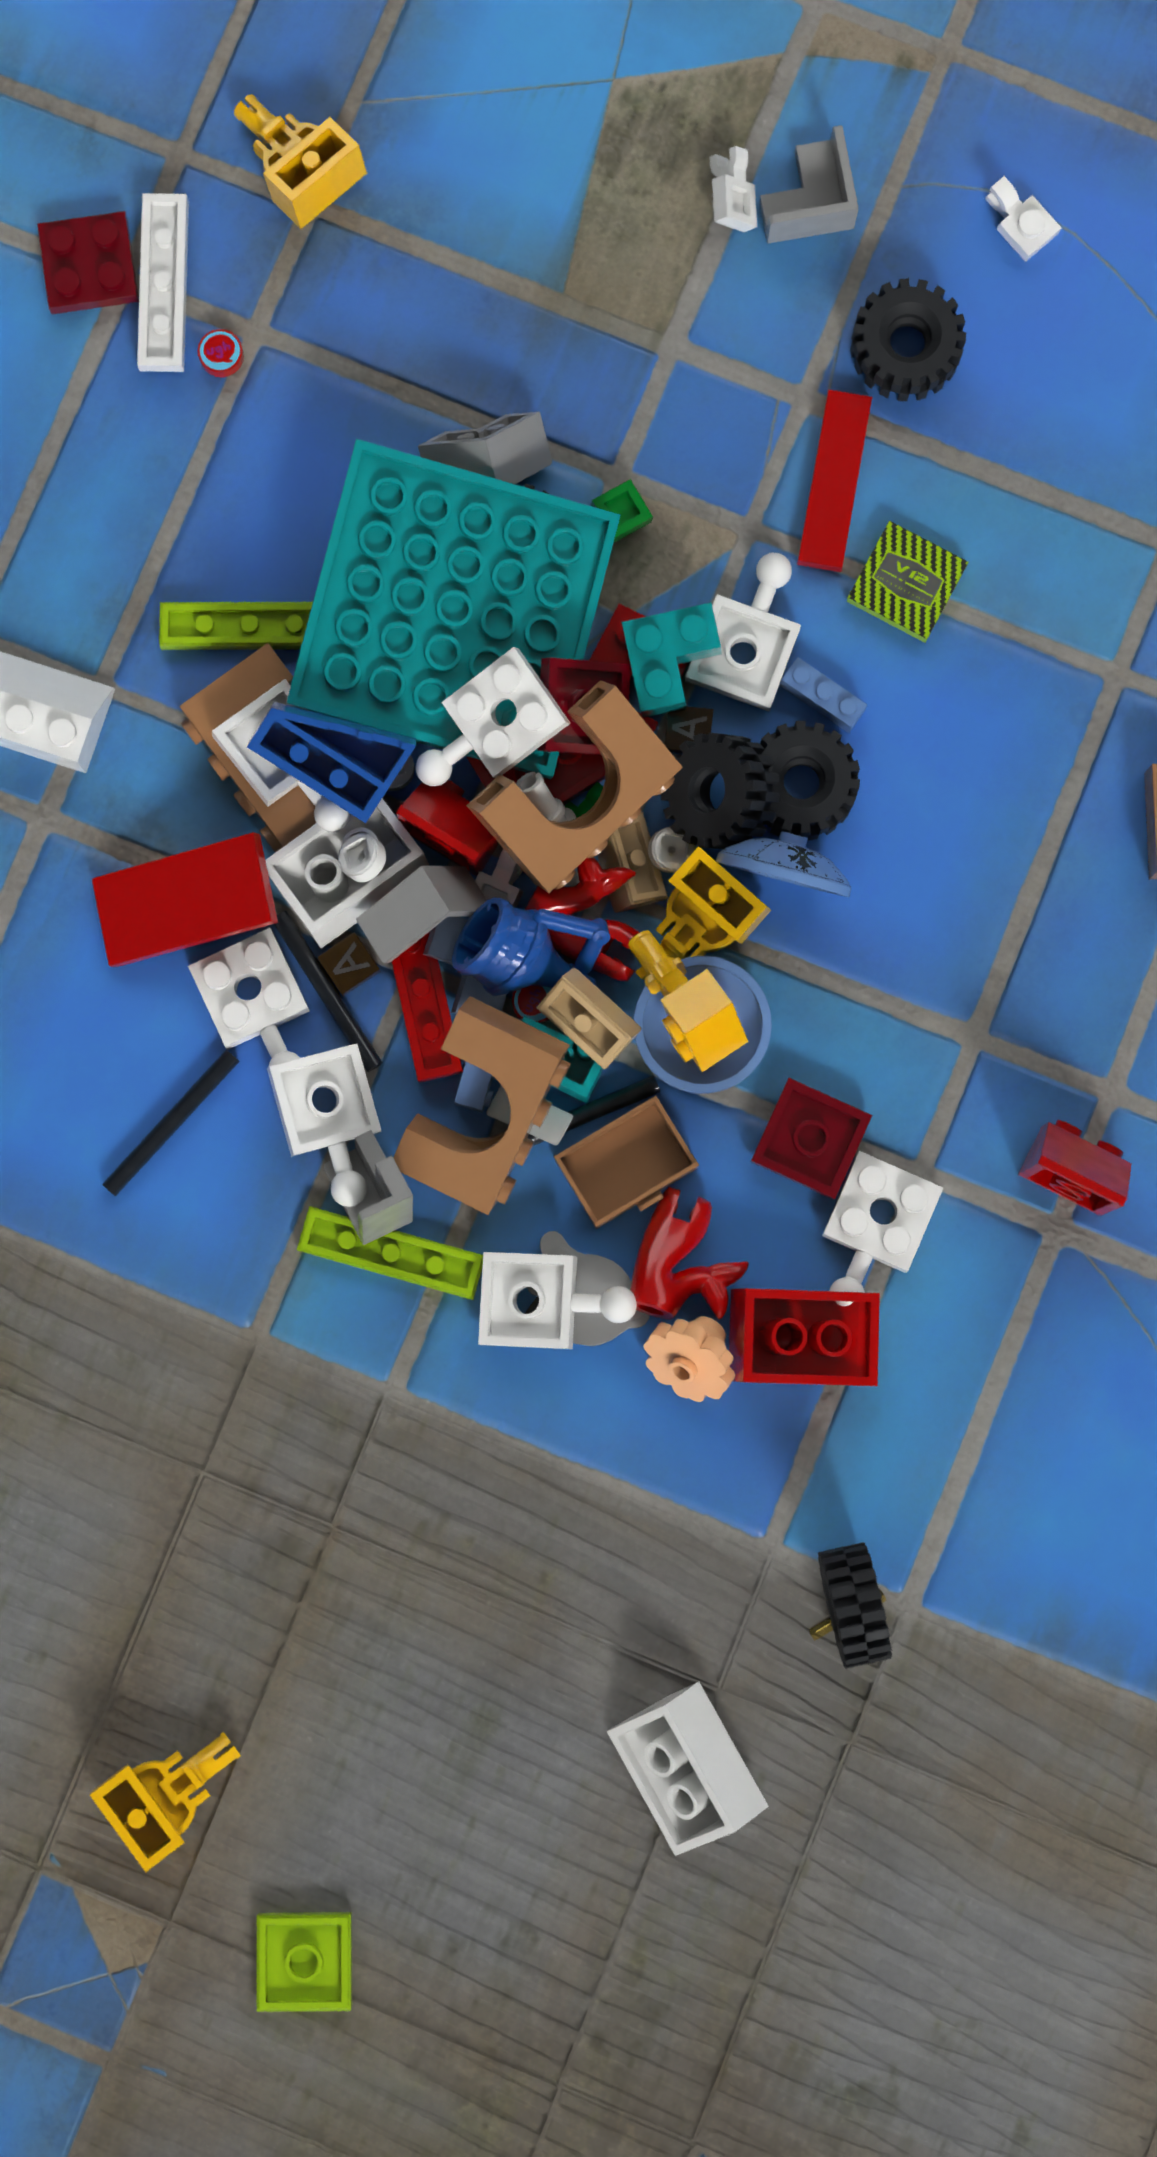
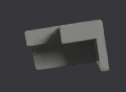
[759,125,859,244]
[418,411,552,484]
[356,865,487,963]
[324,1130,413,1246]

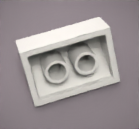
[0,651,115,773]
[265,798,430,948]
[607,1682,769,1856]

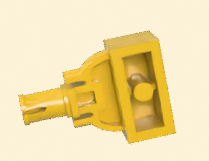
[234,94,367,229]
[635,846,771,980]
[628,930,748,1072]
[89,1732,241,1872]

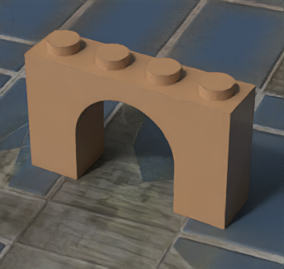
[180,643,316,852]
[466,680,683,893]
[393,996,571,1215]

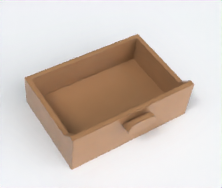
[554,1096,699,1229]

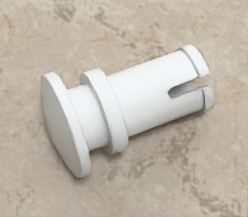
[516,772,577,822]

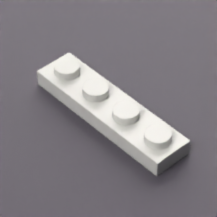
[137,193,189,372]

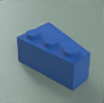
[247,702,416,823]

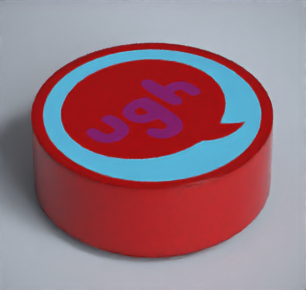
[198,329,244,377]
[512,986,552,1024]

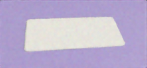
[486,1085,573,1146]

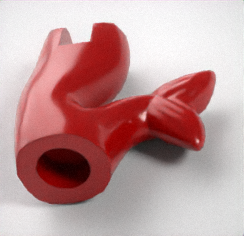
[524,857,640,982]
[630,1187,749,1320]

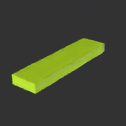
[159,602,313,650]
[297,1206,483,1301]

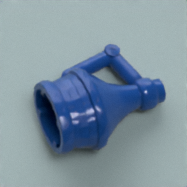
[452,897,610,996]

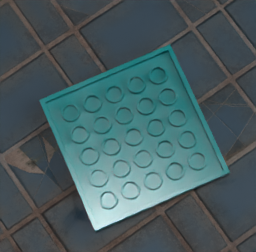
[286,439,620,779]

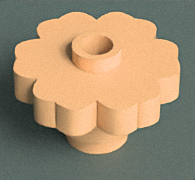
[643,1316,735,1402]

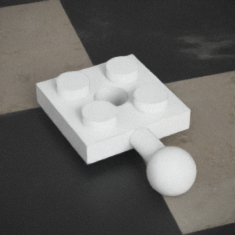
[685,553,801,712]
[416,647,570,786]
[212,679,351,832]
[188,928,310,1067]
[267,1043,382,1207]
[822,1151,943,1306]
[478,1252,637,1349]

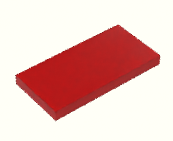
[91,832,278,967]

